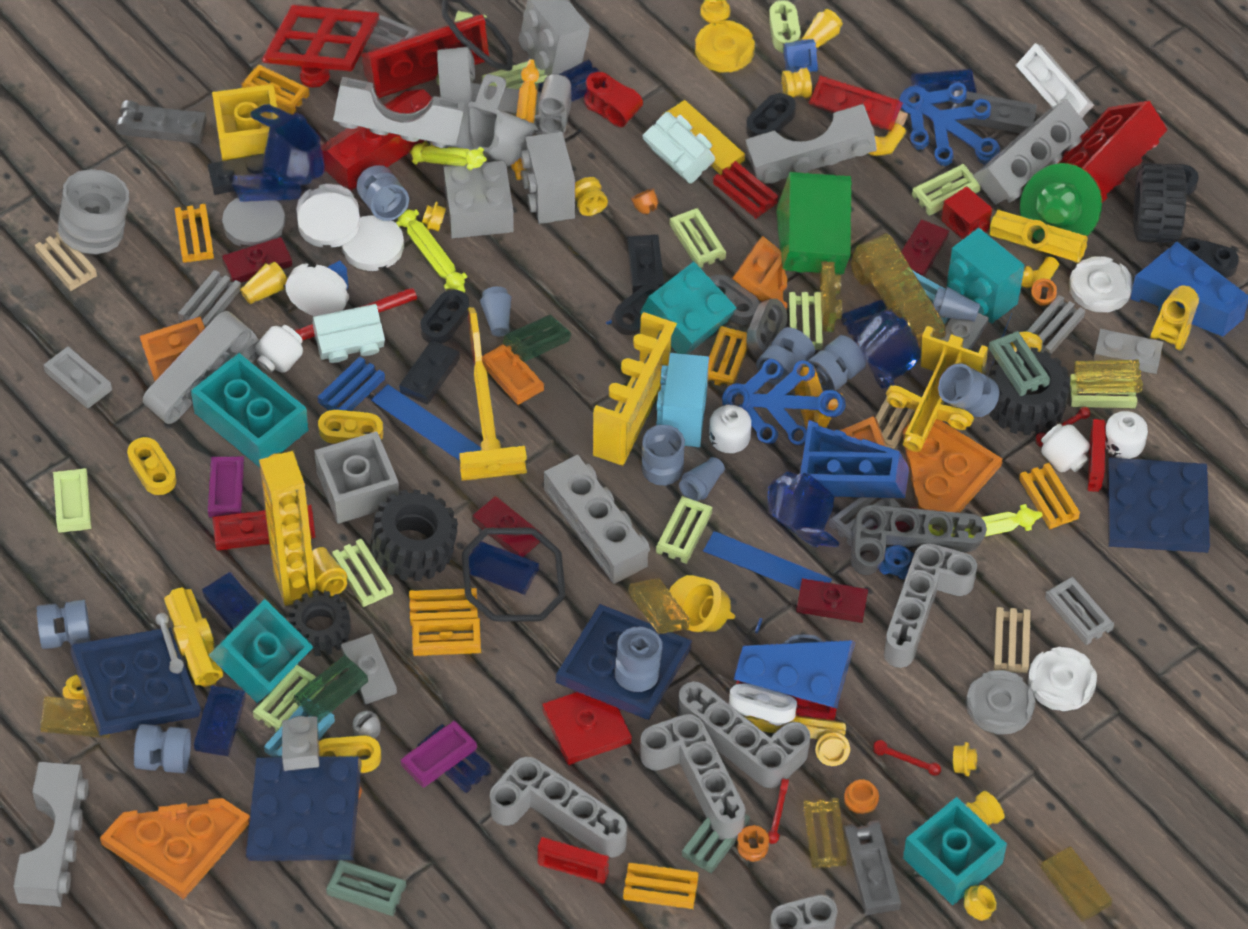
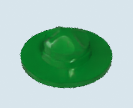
[1020,163,1102,242]

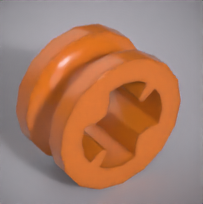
[737,825,769,862]

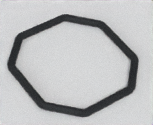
[442,0,513,71]
[462,528,566,622]

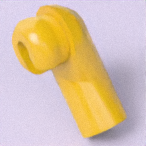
[868,123,906,156]
[1021,257,1059,288]

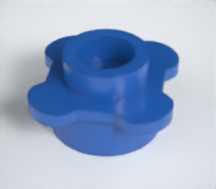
[878,545,914,580]

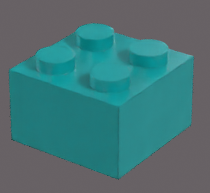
[946,228,1025,324]
[640,261,737,354]
[208,599,313,703]
[903,797,1007,905]

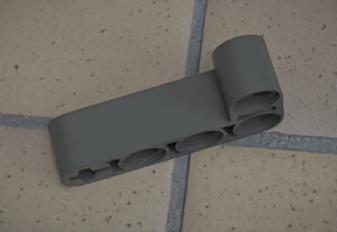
[851,505,987,575]

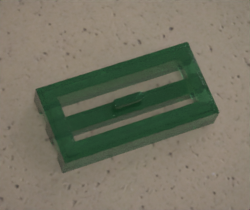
[502,314,572,362]
[293,655,369,722]

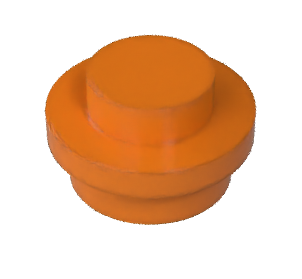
[844,779,879,814]

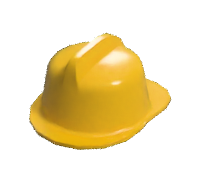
[665,575,735,632]

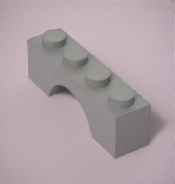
[333,77,465,148]
[745,104,877,184]
[14,762,89,906]

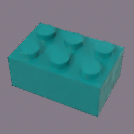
[191,353,309,468]

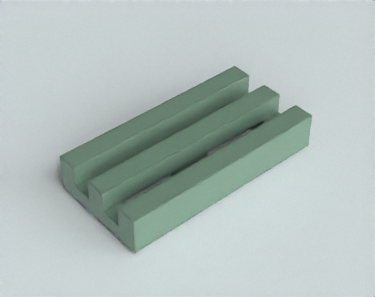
[989,331,1050,396]
[682,810,750,874]
[326,860,406,916]

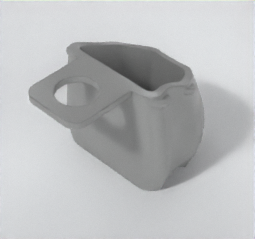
[467,74,538,167]

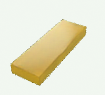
[662,100,745,175]

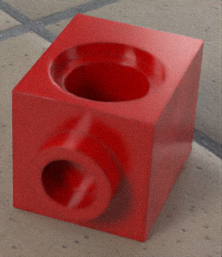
[941,186,992,240]

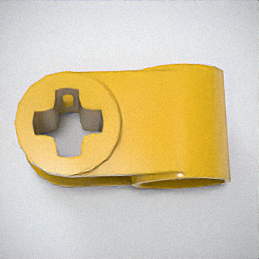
[1150,285,1199,351]

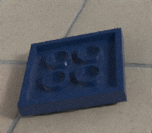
[1107,458,1210,553]
[555,604,692,720]
[70,627,201,736]
[246,756,362,861]

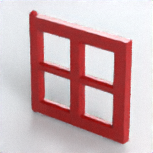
[262,4,380,72]

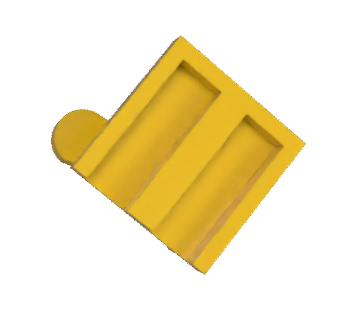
[886,326,988,452]

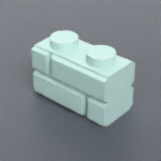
[643,112,715,184]
[313,304,385,363]

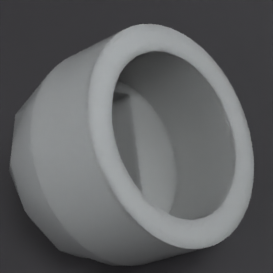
[353,711,381,739]

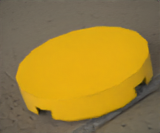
[695,21,755,72]

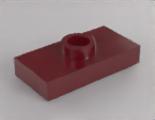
[894,219,949,277]
[222,237,293,283]
[472,496,543,560]
[796,578,868,623]

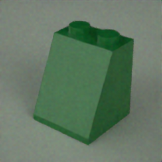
[776,172,852,275]

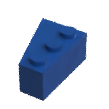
[1130,242,1248,337]
[799,420,909,498]
[734,640,855,708]

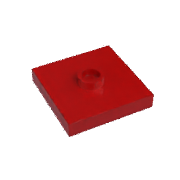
[542,692,632,765]

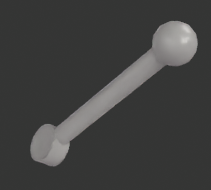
[155,613,184,674]

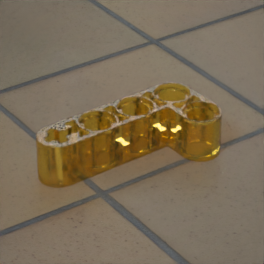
[851,233,946,350]

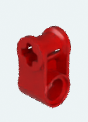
[584,72,643,127]

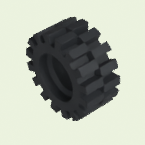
[288,590,351,656]

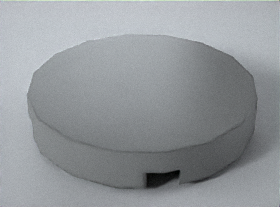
[222,193,285,247]
[966,670,1036,735]

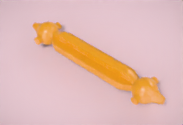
[511,59,539,180]

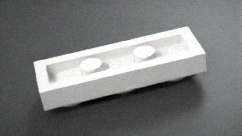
[1016,43,1094,118]

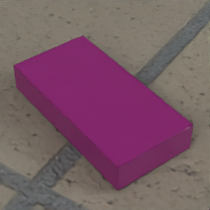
[208,456,245,518]
[400,720,477,788]

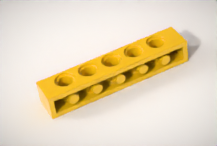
[259,451,316,606]

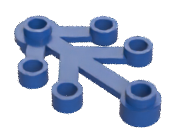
[899,83,1000,166]
[722,359,846,446]

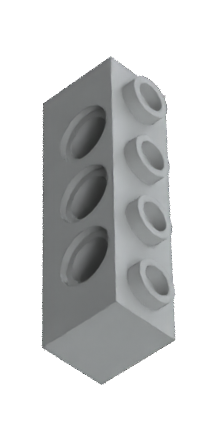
[973,99,1089,205]
[544,455,650,584]

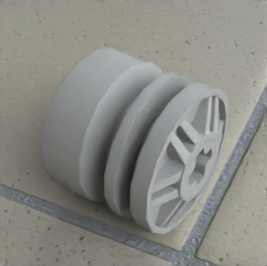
[58,169,129,254]

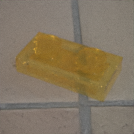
[820,262,842,332]

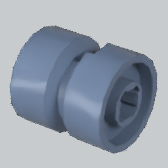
[356,165,409,221]
[756,327,815,386]
[805,335,866,392]
[938,364,999,417]
[642,425,685,486]
[37,600,91,650]
[614,627,662,692]
[134,724,191,774]

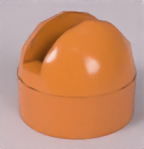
[631,188,658,215]
[1031,278,1057,306]

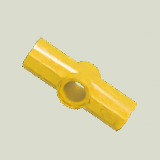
[989,210,1088,263]
[164,587,223,687]

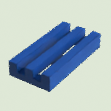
[317,356,385,411]

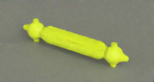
[410,141,487,171]
[395,209,467,293]
[928,504,1042,538]

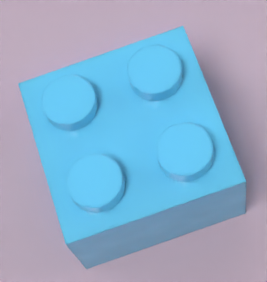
[656,353,709,447]

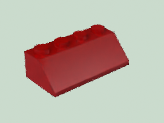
[361,15,489,99]
[310,89,433,191]
[1056,100,1167,203]

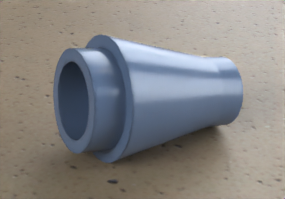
[480,287,512,336]
[931,287,980,322]
[679,457,725,501]

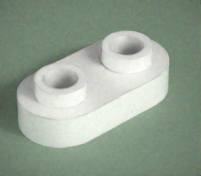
[729,684,797,725]

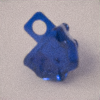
[250,104,325,186]
[857,310,921,389]
[768,471,840,548]

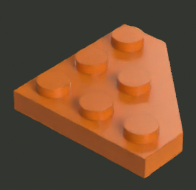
[902,419,1003,513]
[100,798,250,899]

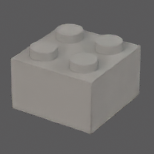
[519,0,590,76]
[521,131,575,224]
[443,160,514,238]
[314,431,399,524]

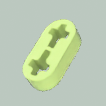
[769,1,800,53]

